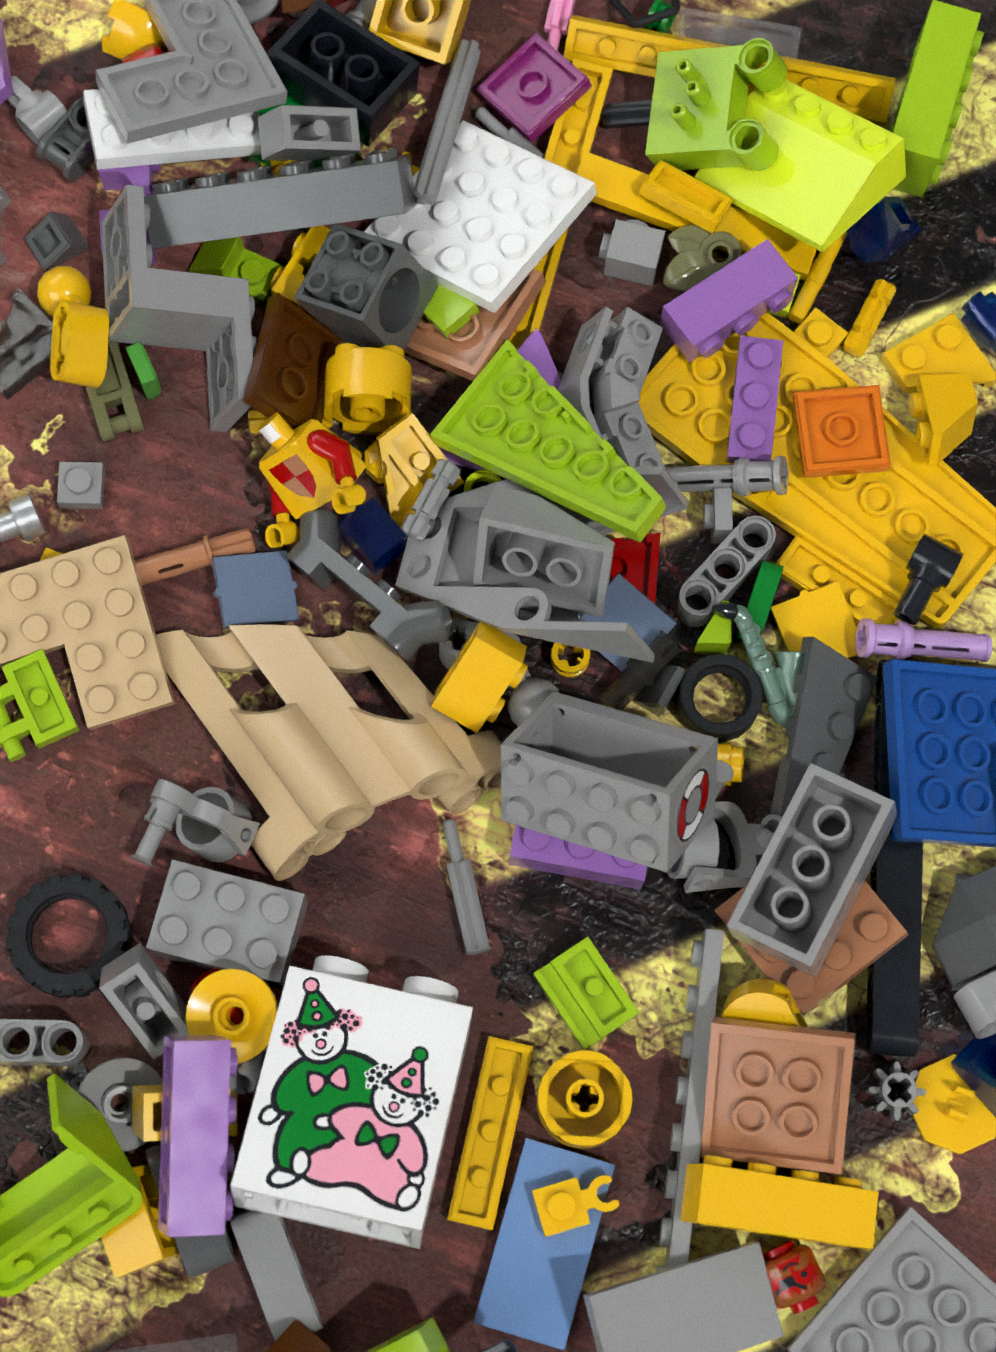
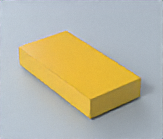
[639,160,734,234]

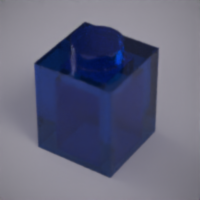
[846,196,921,262]
[339,497,407,575]

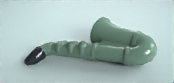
[712,603,805,728]

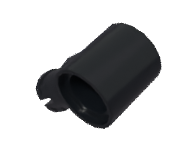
[893,534,964,625]

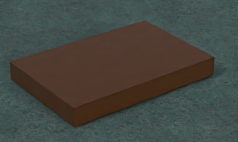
[243,292,341,430]

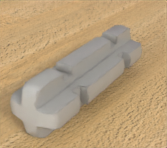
[402,459,460,541]

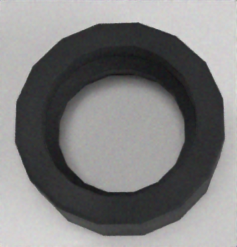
[676,654,763,742]

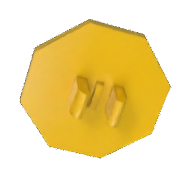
[912,1054,996,1154]

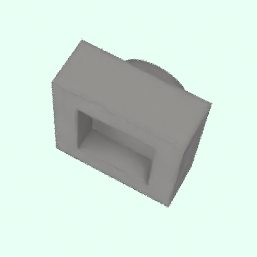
[57,462,105,509]
[703,488,733,543]

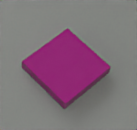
[476,33,592,143]

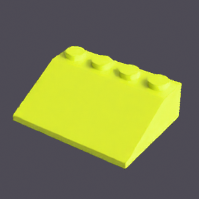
[694,79,906,252]

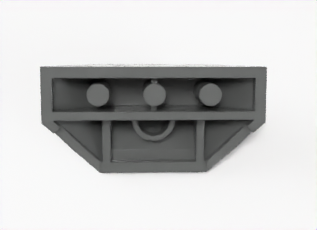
[932,866,996,987]

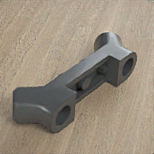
[286,509,452,661]

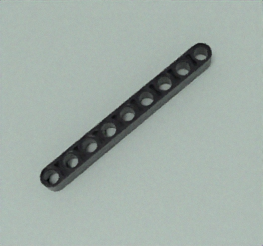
[866,659,923,1057]

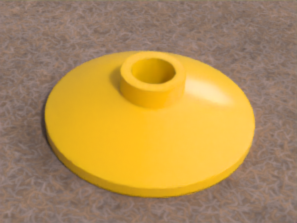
[186,969,278,1063]

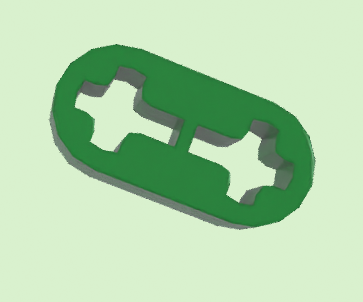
[737,560,784,639]

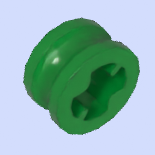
[644,0,678,33]

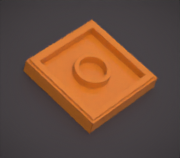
[792,385,891,478]

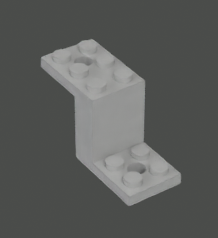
[101,184,257,432]

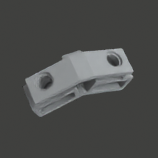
[558,307,666,470]

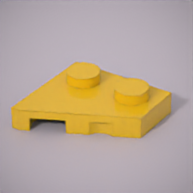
[376,412,464,533]

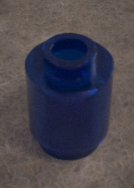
[960,291,996,353]

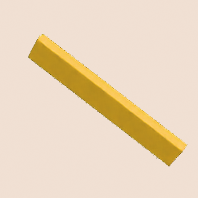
[576,151,817,280]

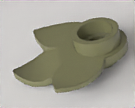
[663,225,742,291]

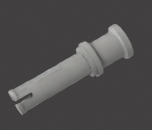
[665,455,789,496]

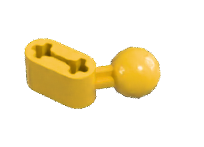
[37,266,109,388]

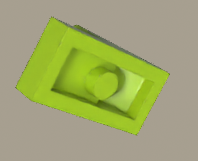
[189,236,282,307]

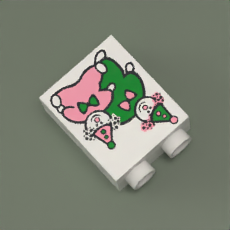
[231,956,473,1249]

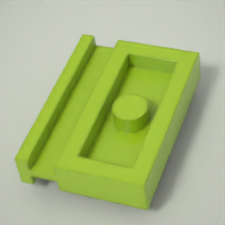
[533,937,640,1051]

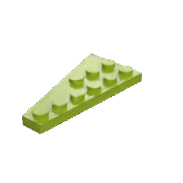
[430,339,667,542]

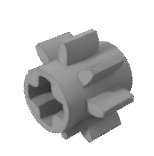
[865,1062,926,1122]

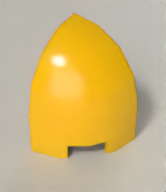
[102,0,169,60]

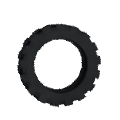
[6,873,132,998]

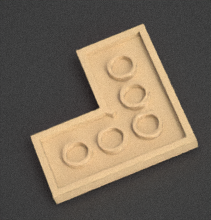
[0,535,175,730]

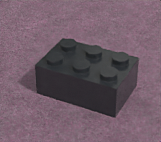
[268,0,420,147]

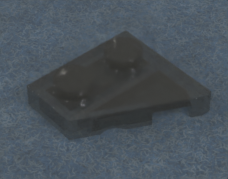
[0,289,53,400]

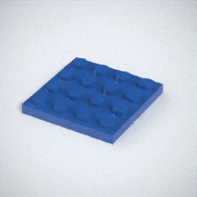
[883,659,996,847]

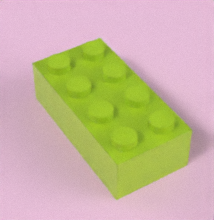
[890,0,984,198]

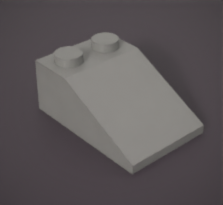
[473,485,615,617]

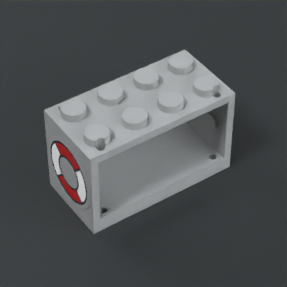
[501,691,718,872]

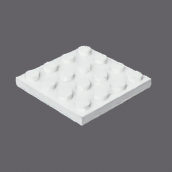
[364,120,597,314]

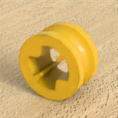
[551,642,590,678]

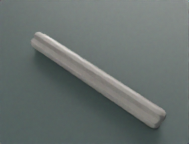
[413,39,481,205]

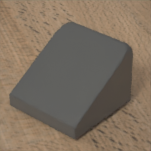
[24,211,89,271]
[633,665,685,717]

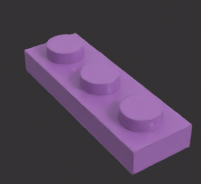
[726,335,783,463]

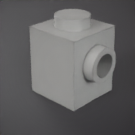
[598,219,665,286]

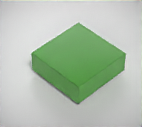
[126,342,162,400]

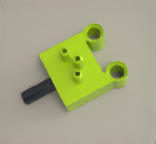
[601,38,788,171]

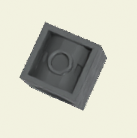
[294,223,438,350]

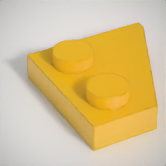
[881,312,996,393]

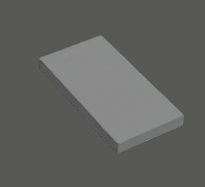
[583,1241,784,1352]

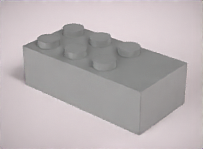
[726,763,897,978]

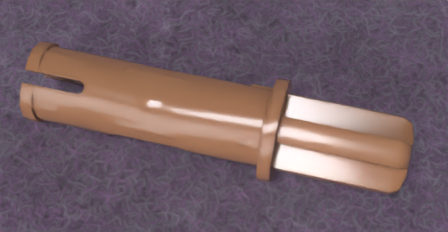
[135,528,255,586]

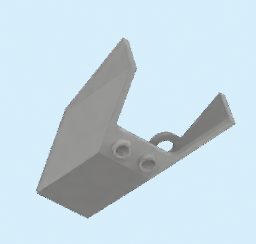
[395,466,689,663]

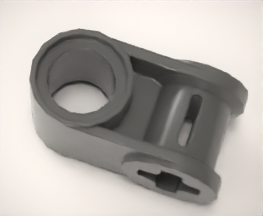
[36,98,95,182]

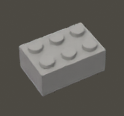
[146,860,308,989]

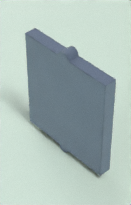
[211,551,299,629]
[582,572,677,677]

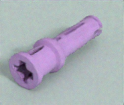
[855,618,992,662]

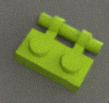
[0,649,80,762]

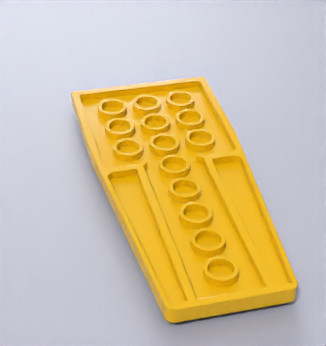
[638,312,996,628]

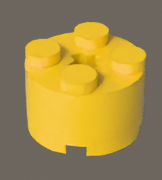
[324,343,412,435]
[536,1050,632,1149]

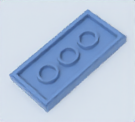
[473,1138,615,1350]

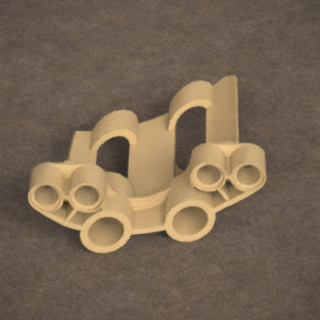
[156,624,502,881]

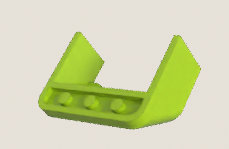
[0,1073,143,1297]

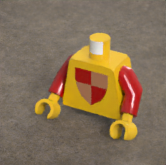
[258,412,367,548]

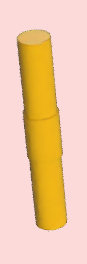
[788,230,848,324]

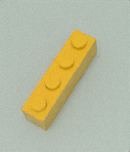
[680,1155,879,1249]

